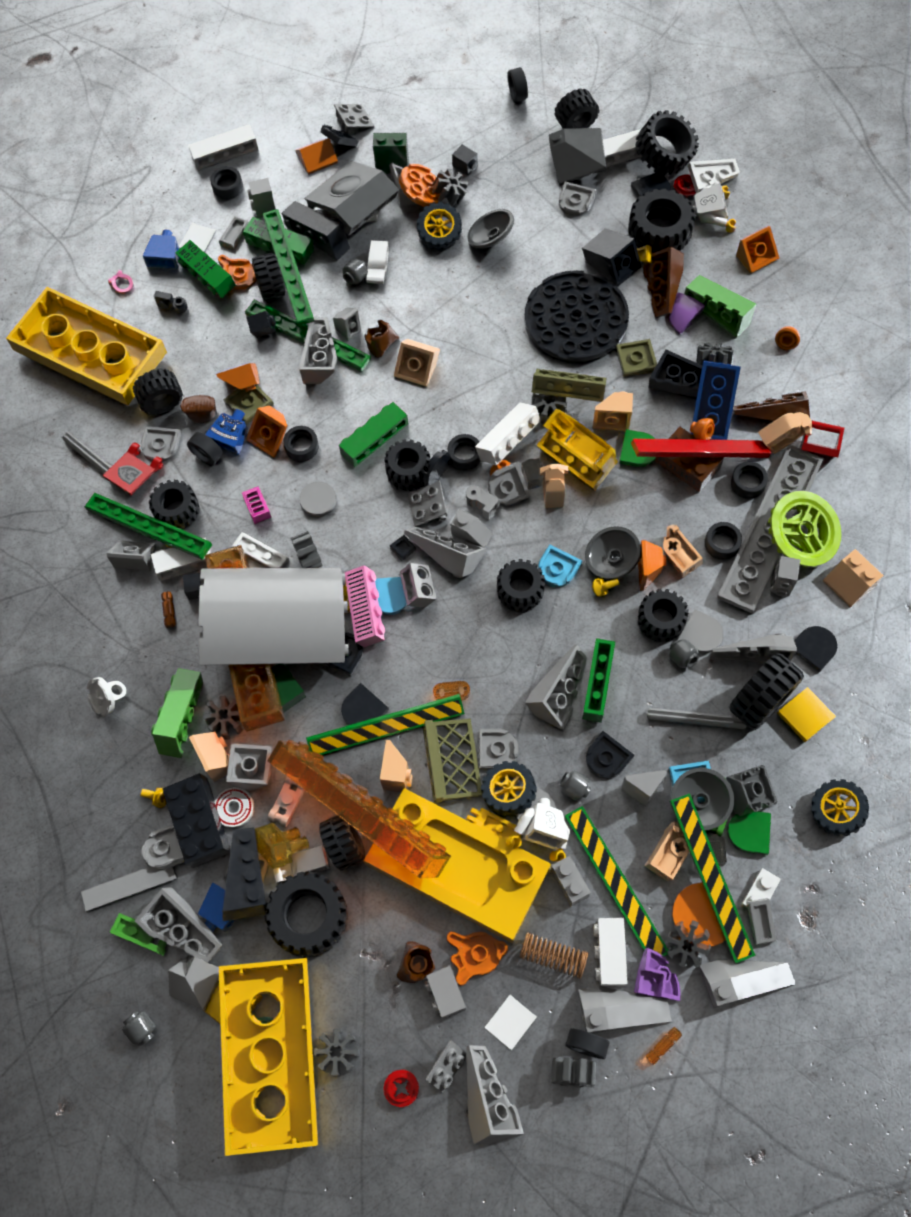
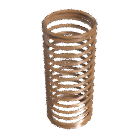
[519,932,588,979]

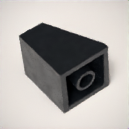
[582,228,642,286]

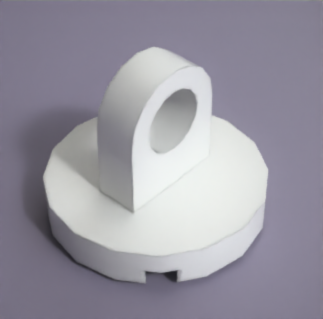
[87,677,126,716]

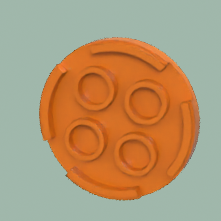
[399,164,440,207]
[672,882,725,947]

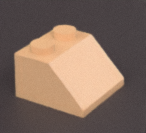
[394,339,440,386]
[592,391,633,431]
[823,549,884,608]
[189,732,230,782]
[380,740,413,792]

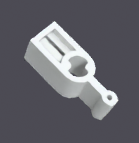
[366,240,389,284]
[272,845,330,884]

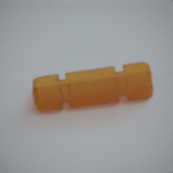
[646,1027,682,1065]

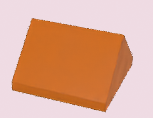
[295,138,338,175]
[736,226,780,273]

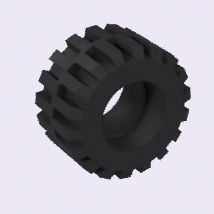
[554,88,600,129]
[252,253,286,301]
[133,369,183,415]
[384,439,430,490]
[149,479,200,530]
[497,559,545,612]
[637,589,689,642]
[319,812,365,871]

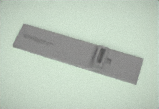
[81,866,176,912]

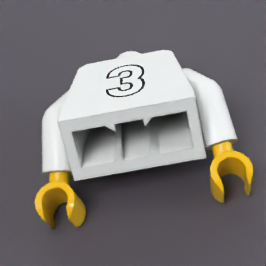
[692,183,736,233]
[506,798,570,862]

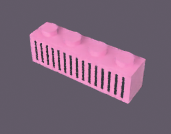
[344,565,385,647]

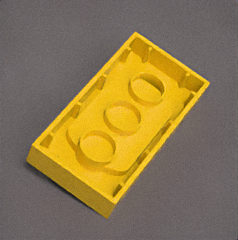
[364,788,551,944]

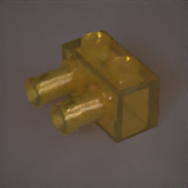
[255,823,309,869]

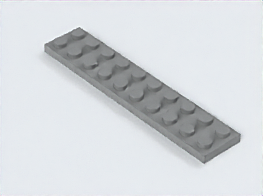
[717,445,824,614]

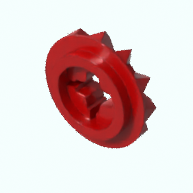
[673,174,696,198]
[384,1070,419,1107]

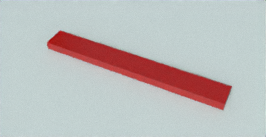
[631,439,771,458]

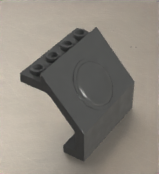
[304,161,399,236]

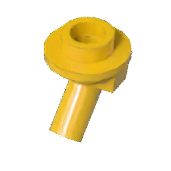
[592,578,620,597]
[140,788,167,808]

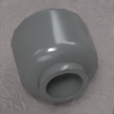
[342,259,368,285]
[669,639,699,668]
[559,770,591,801]
[122,1011,155,1045]

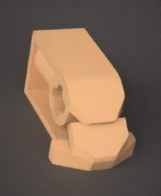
[758,412,812,454]
[540,464,568,508]
[663,525,703,578]
[645,821,689,881]

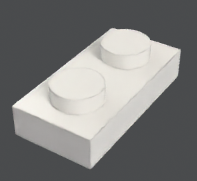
[741,868,781,909]

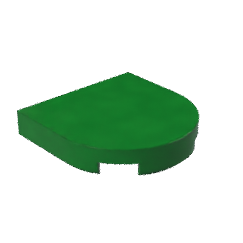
[619,429,656,467]
[727,811,771,855]

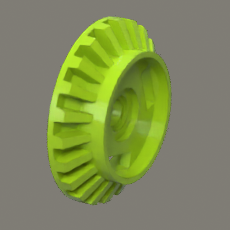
[768,491,842,568]

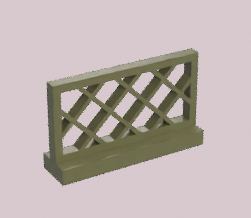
[531,369,607,402]
[422,718,482,804]

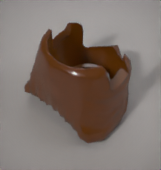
[364,320,400,358]
[180,395,216,424]
[396,941,435,983]

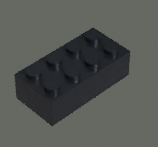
[162,773,231,868]

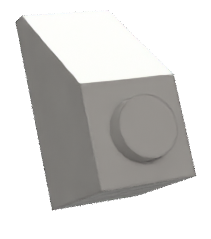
[333,308,361,341]
[451,509,493,548]

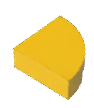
[637,245,652,263]

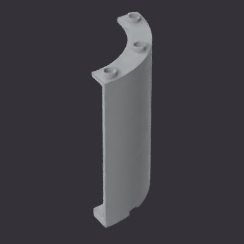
[199,568,349,665]

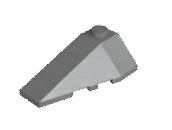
[299,317,337,384]
[404,527,486,577]
[710,633,797,663]
[525,644,587,729]
[135,887,223,962]
[699,959,795,1009]
[578,986,672,1034]
[466,1045,524,1145]

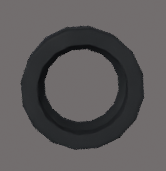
[507,67,528,102]
[210,166,243,199]
[283,426,319,462]
[187,432,223,465]
[447,434,481,470]
[731,462,768,498]
[705,522,742,560]
[565,1028,610,1060]

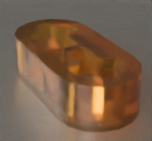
[433,681,470,700]

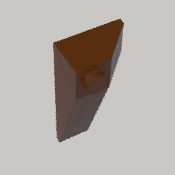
[643,247,684,318]
[733,391,810,421]

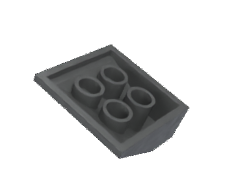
[549,128,607,185]

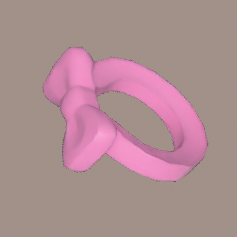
[108,270,133,294]

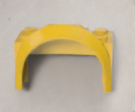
[536,409,618,491]

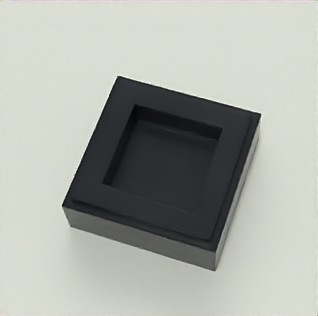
[390,535,416,561]

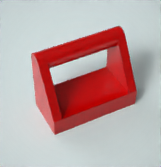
[800,420,845,458]

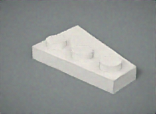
[687,159,740,194]

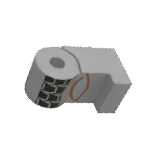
[466,486,500,520]

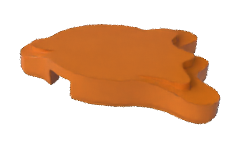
[218,255,257,290]
[446,931,508,986]

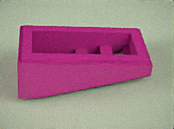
[242,486,271,524]

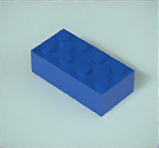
[691,361,741,440]

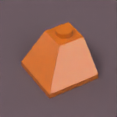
[216,363,260,392]
[246,406,288,458]
[638,540,666,591]

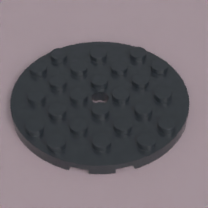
[524,270,629,362]

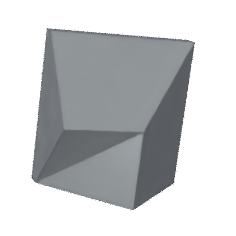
[226,744,272,791]
[168,955,219,1011]

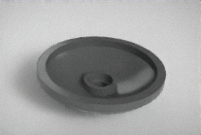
[467,209,514,248]
[585,526,641,580]
[671,768,734,830]

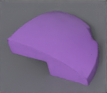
[669,292,705,335]
[634,948,680,1001]

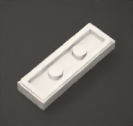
[232,532,289,568]

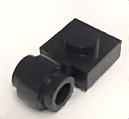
[154,291,188,313]

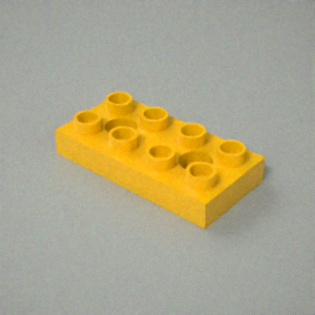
[6,287,167,406]
[219,958,318,1156]

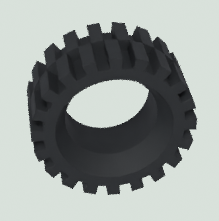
[635,110,699,176]

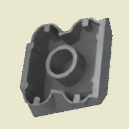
[726,765,777,816]

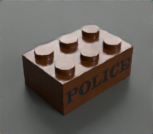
[655,426,724,492]

